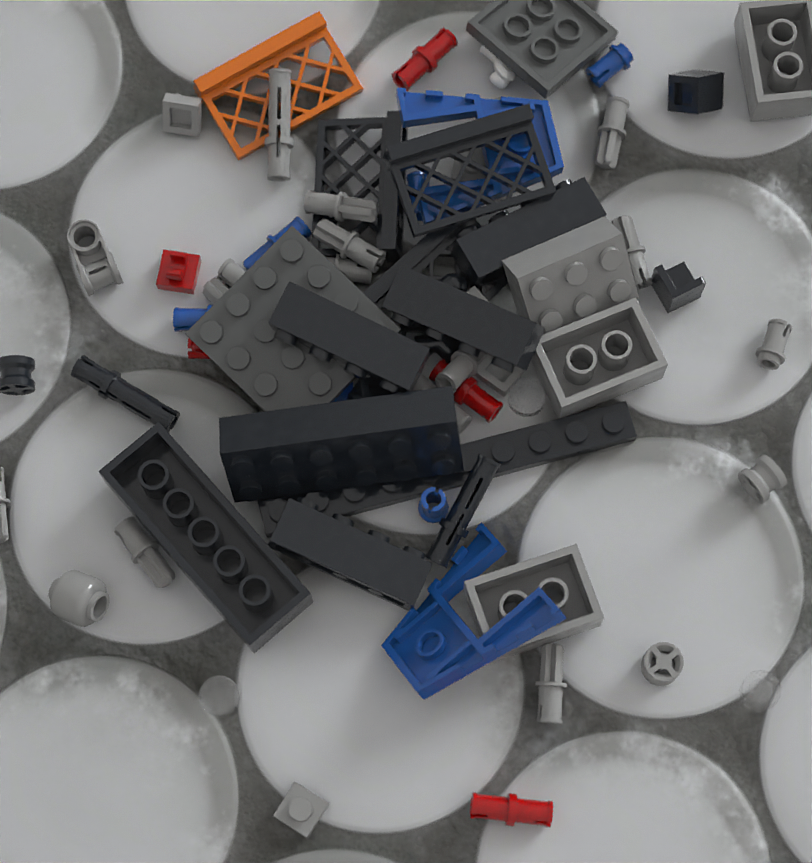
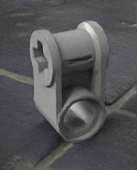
[67,219,123,296]

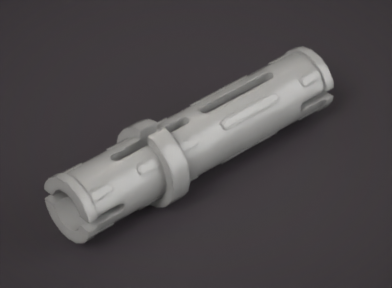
[265,68,294,181]

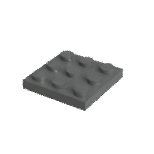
[466,0,618,99]

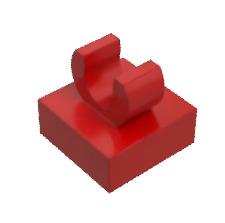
[156,249,201,295]

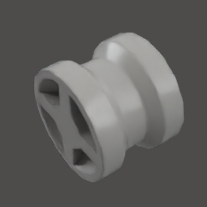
[738,454,787,503]
[641,642,684,686]

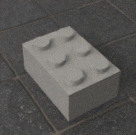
[734,0,812,122]
[502,216,639,334]
[531,297,668,419]
[463,544,604,664]

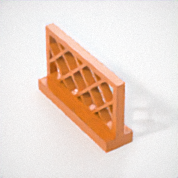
[193,11,363,161]

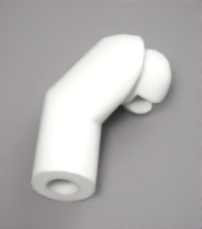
[479,45,516,89]

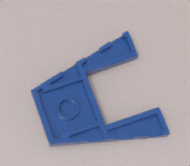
[396,88,564,224]
[381,523,567,700]

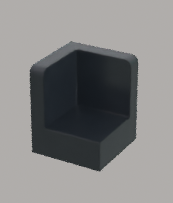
[668,70,724,114]
[651,262,706,313]

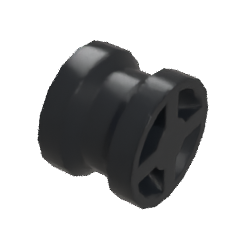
[0,355,35,395]

